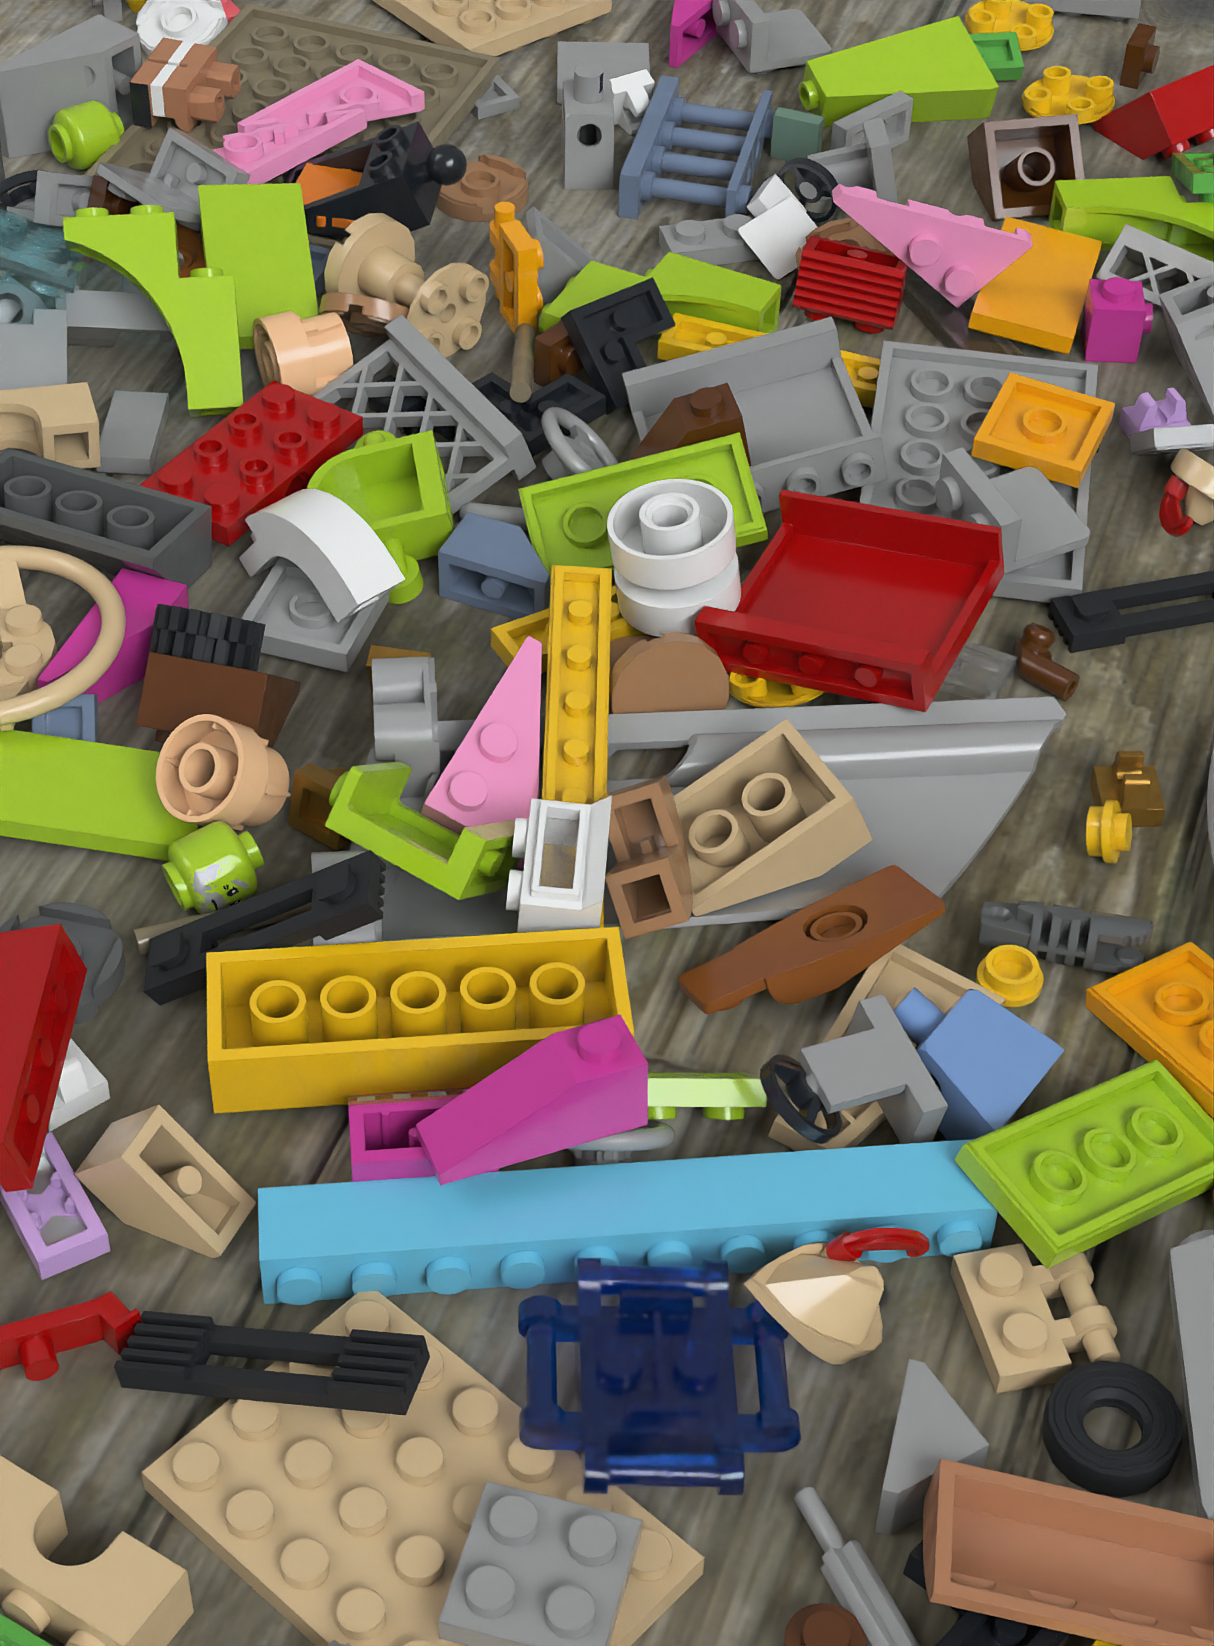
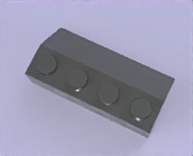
[0,448,212,589]

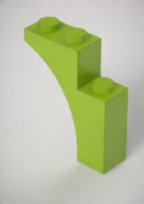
[1048,176,1214,262]
[62,205,244,418]
[538,252,781,338]

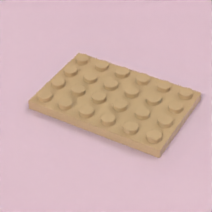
[141,1291,705,1646]

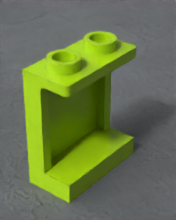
[325,761,521,900]

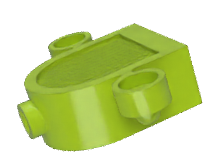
[307,430,455,604]

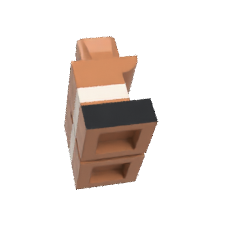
[129,37,241,133]

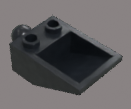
[284,121,467,237]

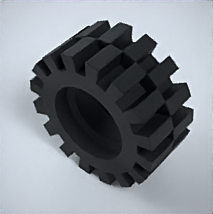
[148,604,266,672]

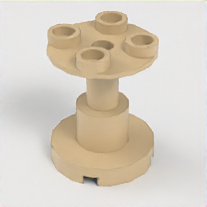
[324,213,489,358]

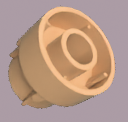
[253,311,354,396]
[156,714,291,831]

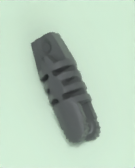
[978,901,1154,974]

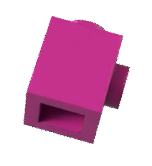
[1080,277,1153,363]

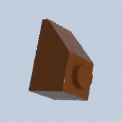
[630,383,751,466]

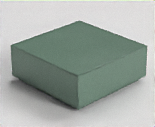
[770,107,824,161]

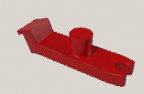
[0,1291,142,1381]

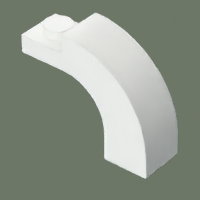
[239,488,405,623]

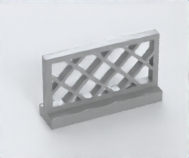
[312,314,537,515]

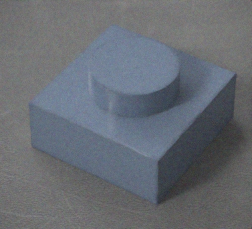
[32,694,98,743]

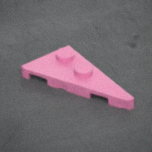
[237,59,425,133]
[212,107,367,184]
[832,184,1033,308]
[421,636,542,871]

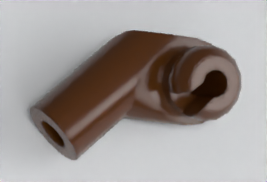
[1014,623,1080,701]

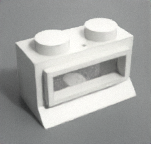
[506,795,612,933]

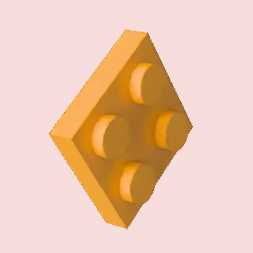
[971,372,1115,488]

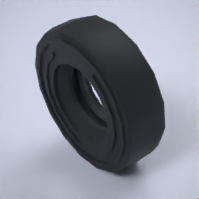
[1043,1361,1182,1497]

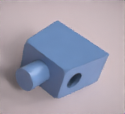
[893,987,1064,1141]

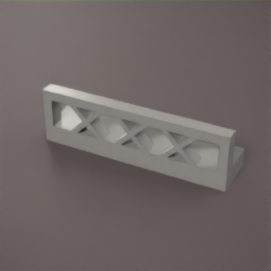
[1096,224,1214,310]

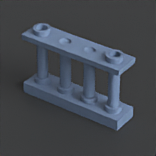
[618,75,776,220]

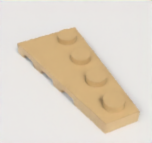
[768,944,1006,1151]

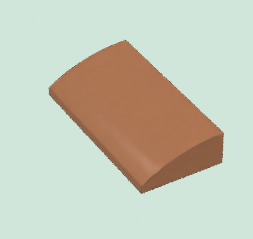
[923,1458,1214,1646]

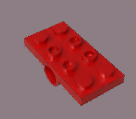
[140,381,363,547]

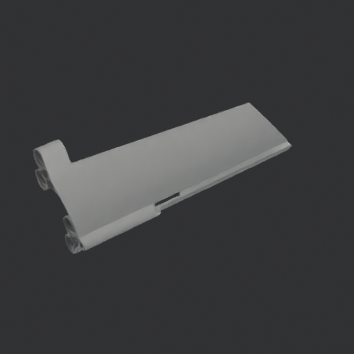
[311,656,1066,946]

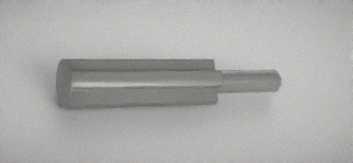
[794,1487,920,1646]

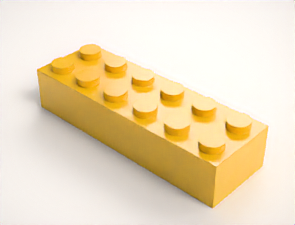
[206,927,634,1114]

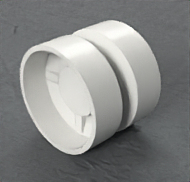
[607,479,741,637]

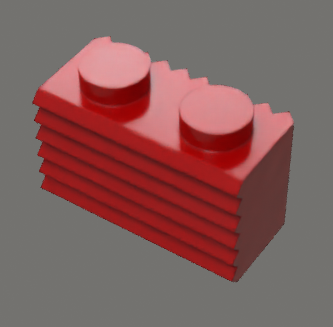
[792,235,909,333]

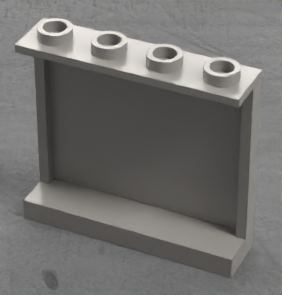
[622,317,887,513]

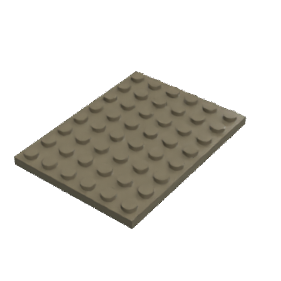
[84,3,500,249]

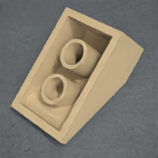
[673,718,873,917]

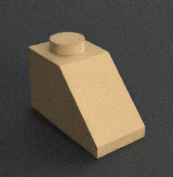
[74,1105,257,1258]

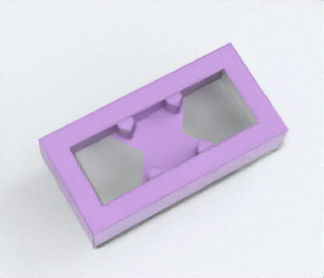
[0,1132,111,1280]

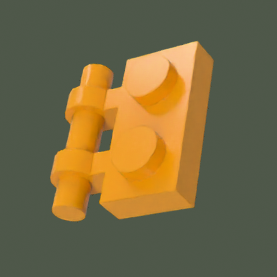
[489,201,544,336]

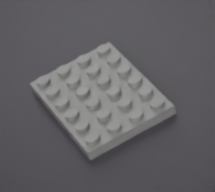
[860,341,1098,603]

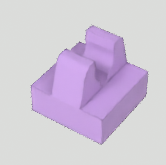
[1119,388,1191,456]

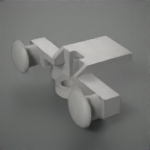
[0,251,185,390]

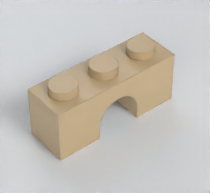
[0,382,101,469]
[0,1455,194,1646]

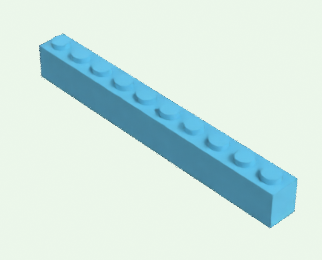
[258,1139,998,1305]

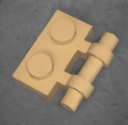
[950,1243,1121,1394]

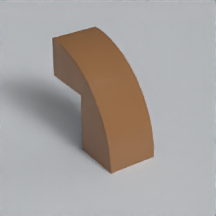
[597,775,692,940]

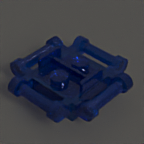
[518,1257,801,1496]

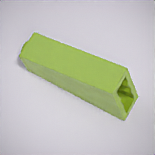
[799,16,999,127]

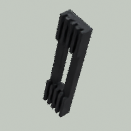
[1048,571,1214,653]
[143,850,386,1006]
[114,1311,430,1415]

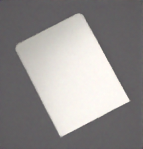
[738,195,818,280]

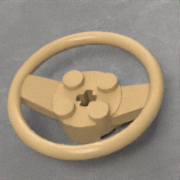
[0,545,126,731]

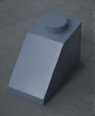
[438,512,550,619]

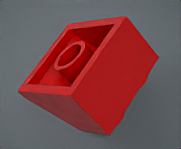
[1092,65,1214,160]

